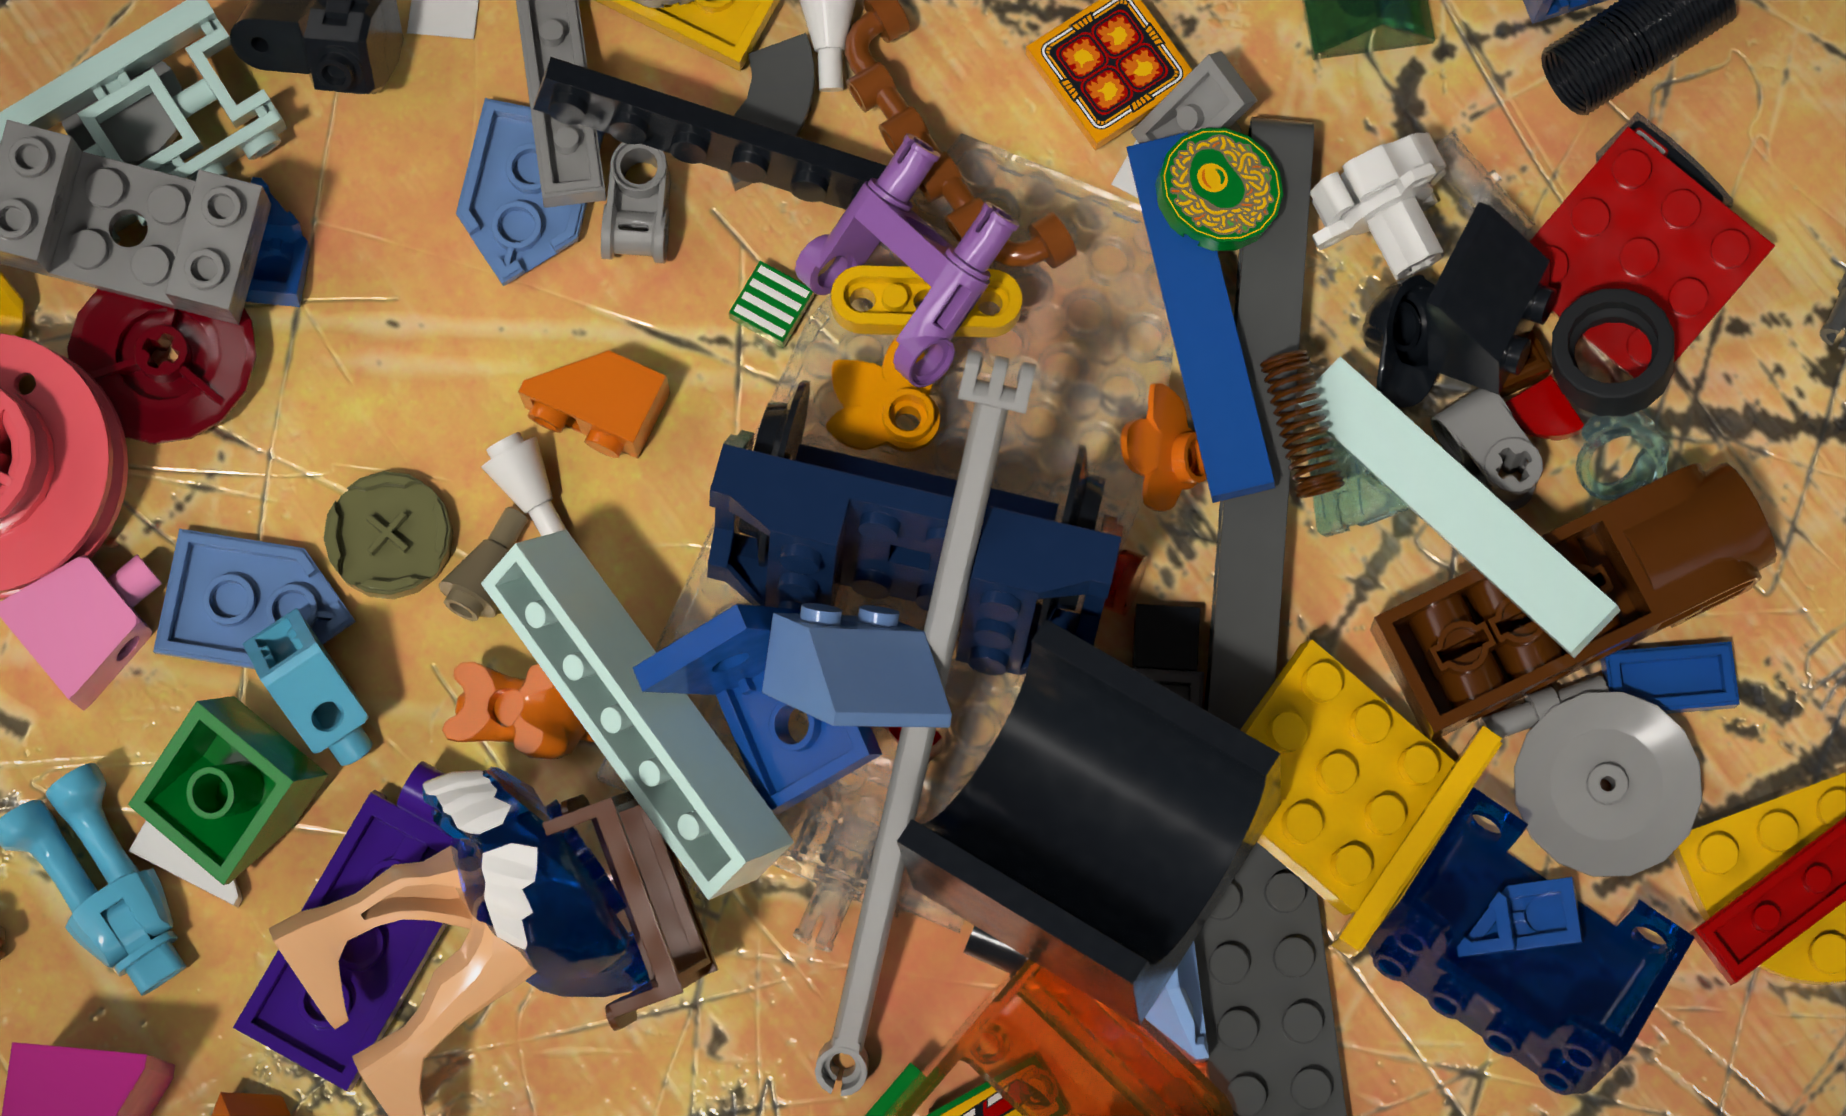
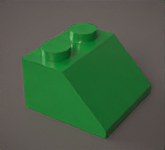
[128,696,329,885]

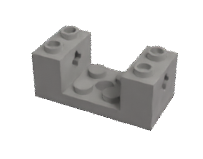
[0,120,272,325]

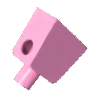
[0,554,162,711]

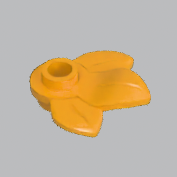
[825,336,940,452]

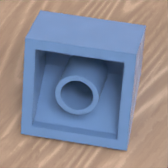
[762,603,952,728]

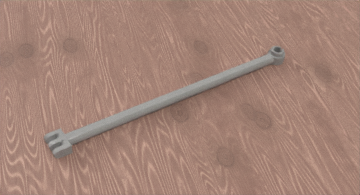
[815,349,1037,1096]

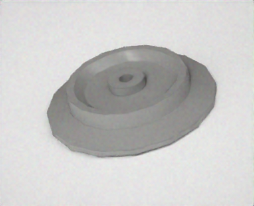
[1514,692,1702,877]

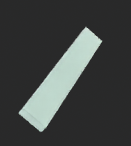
[1298,356,1620,658]

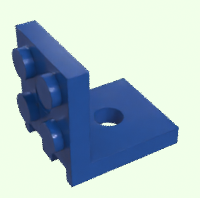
[633,604,883,814]

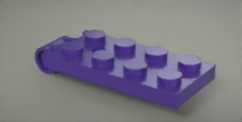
[233,761,487,1093]

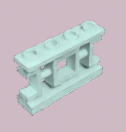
[0,0,287,243]

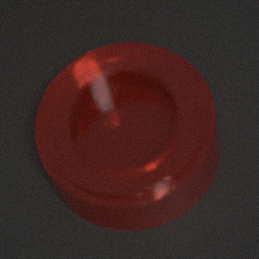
[1103,548,1147,616]

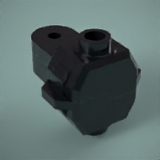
[230,0,404,94]

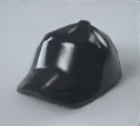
[1362,274,1438,409]

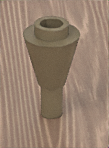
[439,507,528,621]

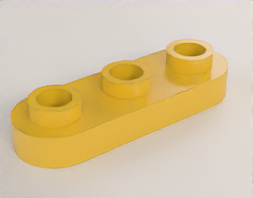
[831,265,1022,338]

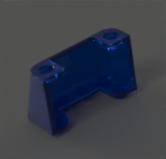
[1367,787,1695,1095]

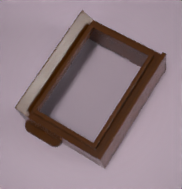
[542,791,718,1031]

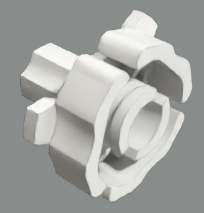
[1310,132,1447,281]

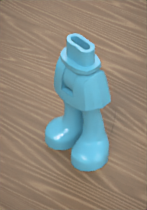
[0,763,186,996]

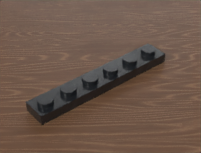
[533,57,886,210]

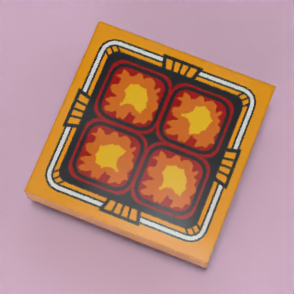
[1025,0,1192,151]

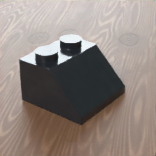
[1426,202,1557,395]

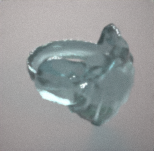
[1575,410,1669,500]

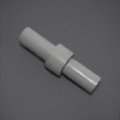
[1480,675,1609,738]

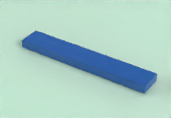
[1126,132,1275,503]

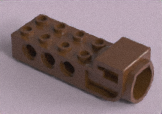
[1370,463,1777,741]

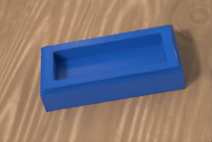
[1600,642,1740,714]

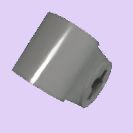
[601,143,671,264]
[1431,388,1543,511]

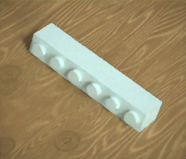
[481,530,794,900]

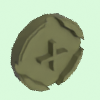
[324,471,453,599]

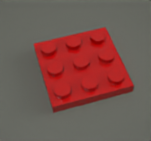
[1529,127,1775,379]

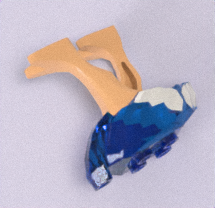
[269,767,651,1116]

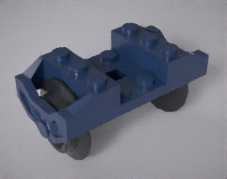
[707,380,1123,676]

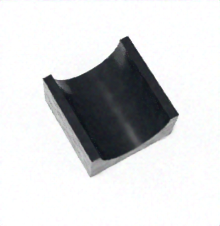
[897,619,1281,1026]

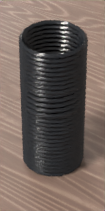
[1541,0,1736,115]

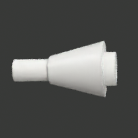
[800,0,856,92]
[481,432,567,536]

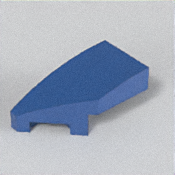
[245,177,310,307]
[1457,877,1584,958]

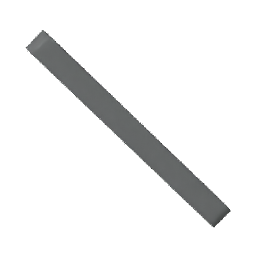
[1204,117,1314,730]

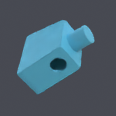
[242,608,373,766]

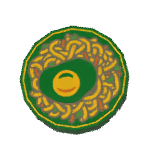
[1155,128,1283,251]

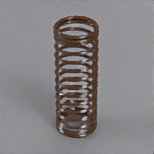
[1260,350,1345,498]

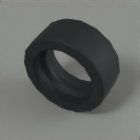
[1552,289,1674,416]

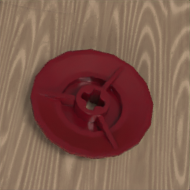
[67,289,257,444]

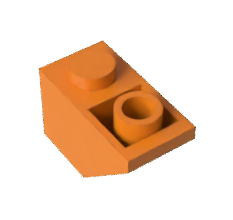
[518,350,671,459]

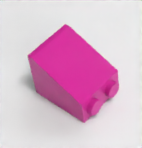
[1,1042,175,1116]

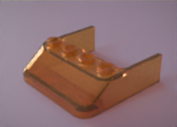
[884,958,1233,1116]

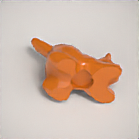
[442,662,594,759]

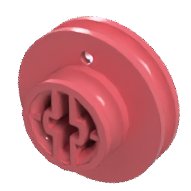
[0,333,128,600]

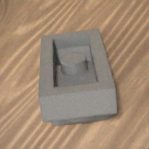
[1131,51,1258,144]

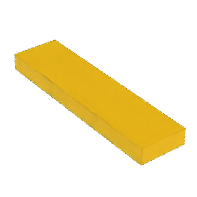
[1331,725,1503,958]

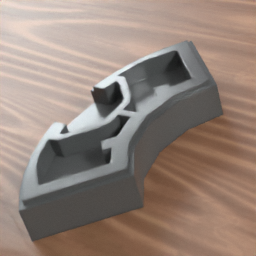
[728,33,815,191]

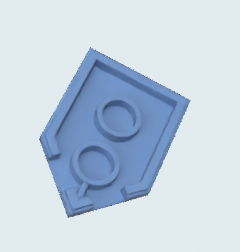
[456,98,604,286]
[153,528,356,669]

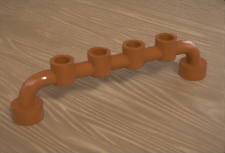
[845,0,1077,269]

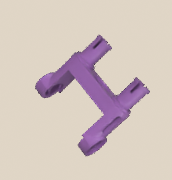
[795,133,1020,387]

